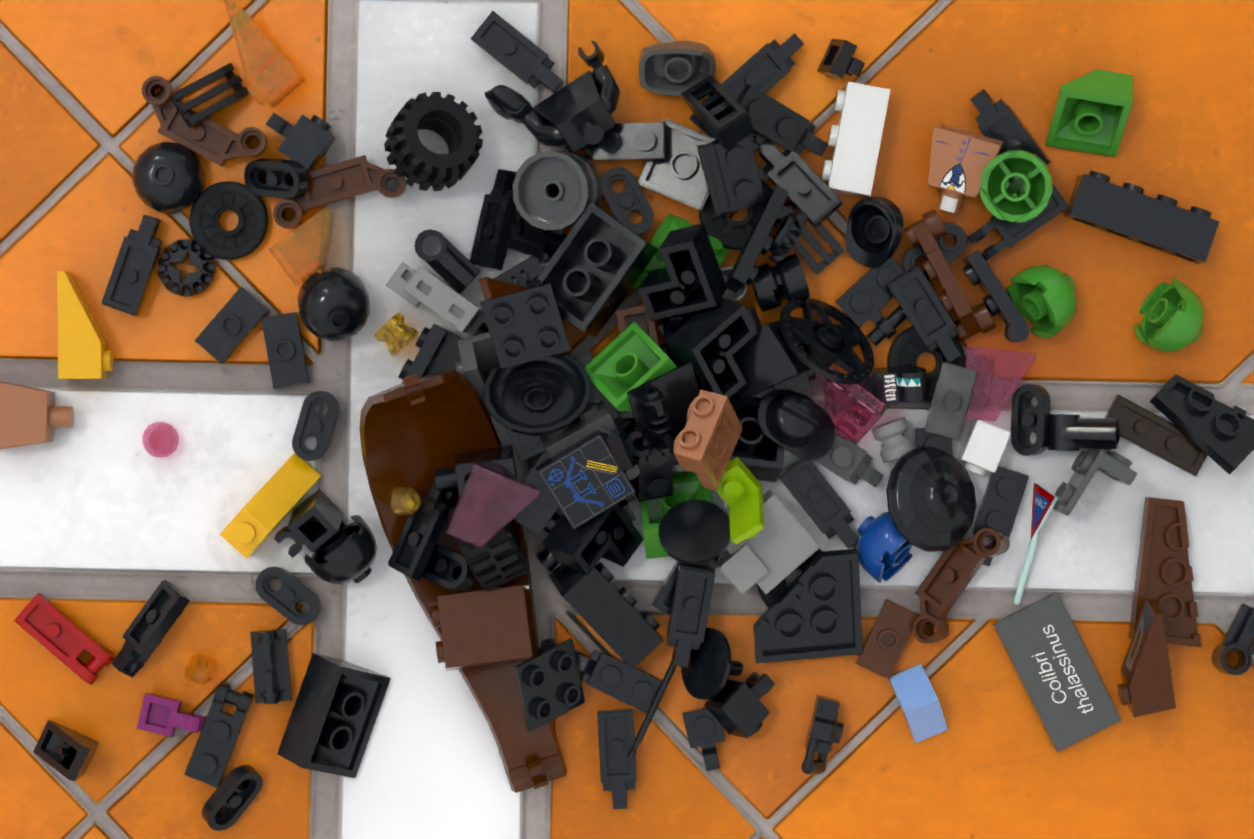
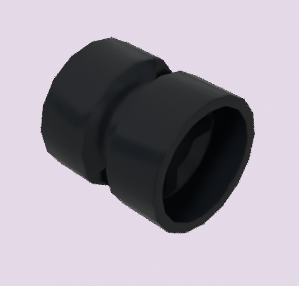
[752,253,810,312]

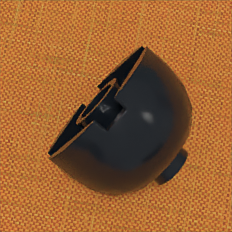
[132,142,206,214]
[297,267,370,341]
[304,515,377,584]

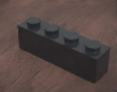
[1064,171,1219,264]

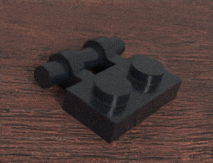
[835,257,907,346]

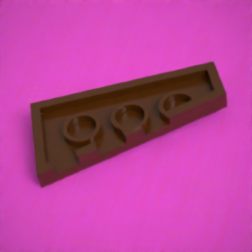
[1129,497,1202,647]

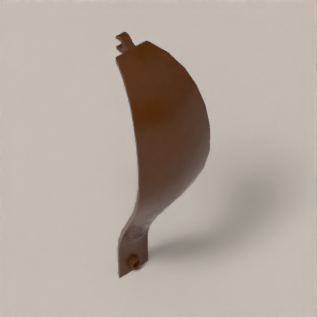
[359,370,567,793]

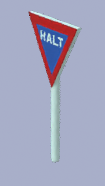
[1014,482,1059,605]

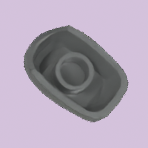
[639,41,716,96]

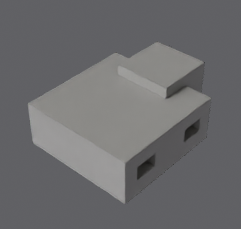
[386,262,482,333]
[715,490,820,595]

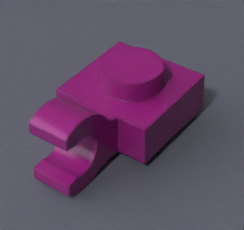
[137,693,205,737]

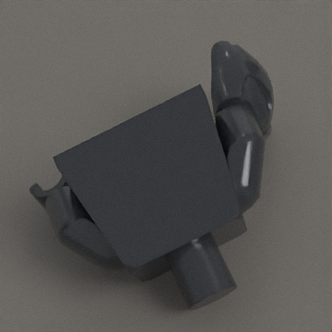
[485,40,620,152]

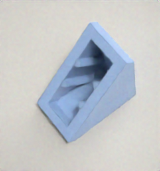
[889,664,948,743]

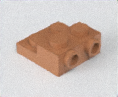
[673,390,743,491]

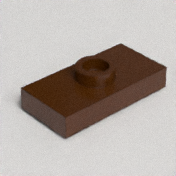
[856,599,919,679]

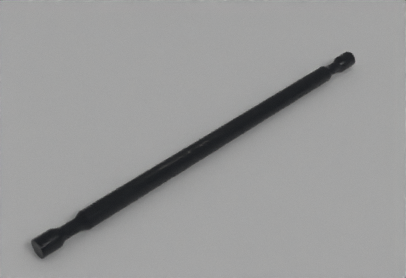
[627,661,677,760]

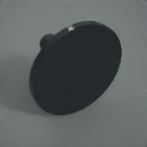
[659,500,730,564]
[682,628,743,700]

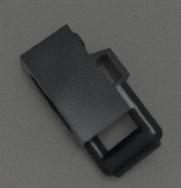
[801,695,844,774]

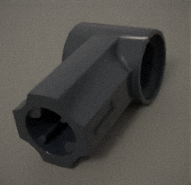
[414,229,481,294]
[1047,414,1120,451]
[1212,604,1254,675]

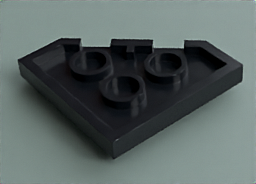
[753,549,863,664]

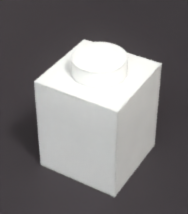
[957,419,1011,476]

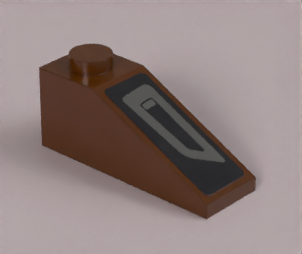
[1117,598,1176,717]

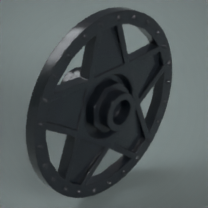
[779,298,874,384]

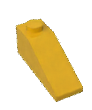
[57,271,113,379]
[220,453,322,558]

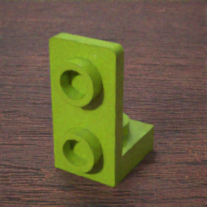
[716,457,764,545]

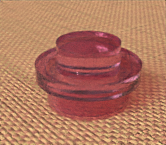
[142,422,179,457]

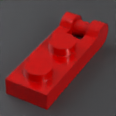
[14,593,115,685]

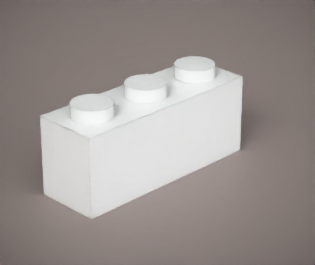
[821,82,891,198]

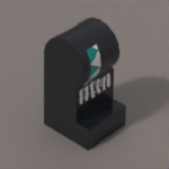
[858,367,928,408]

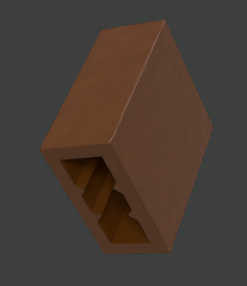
[431,585,532,671]

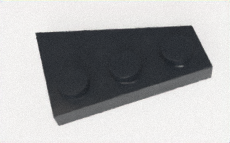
[1149,374,1254,475]

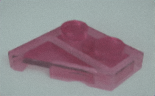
[964,346,1036,421]
[823,366,888,444]
[445,465,540,547]

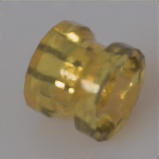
[374,312,419,357]

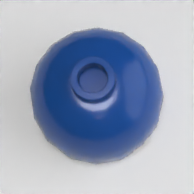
[857,512,913,583]

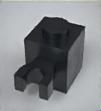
[266,113,335,171]
[274,489,343,558]
[704,672,775,738]

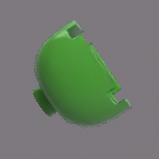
[980,150,1053,223]
[1007,265,1077,338]
[1134,279,1205,352]

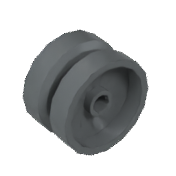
[512,150,602,230]

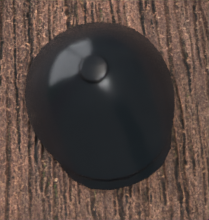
[845,196,904,268]

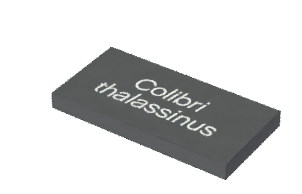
[993,592,1121,752]

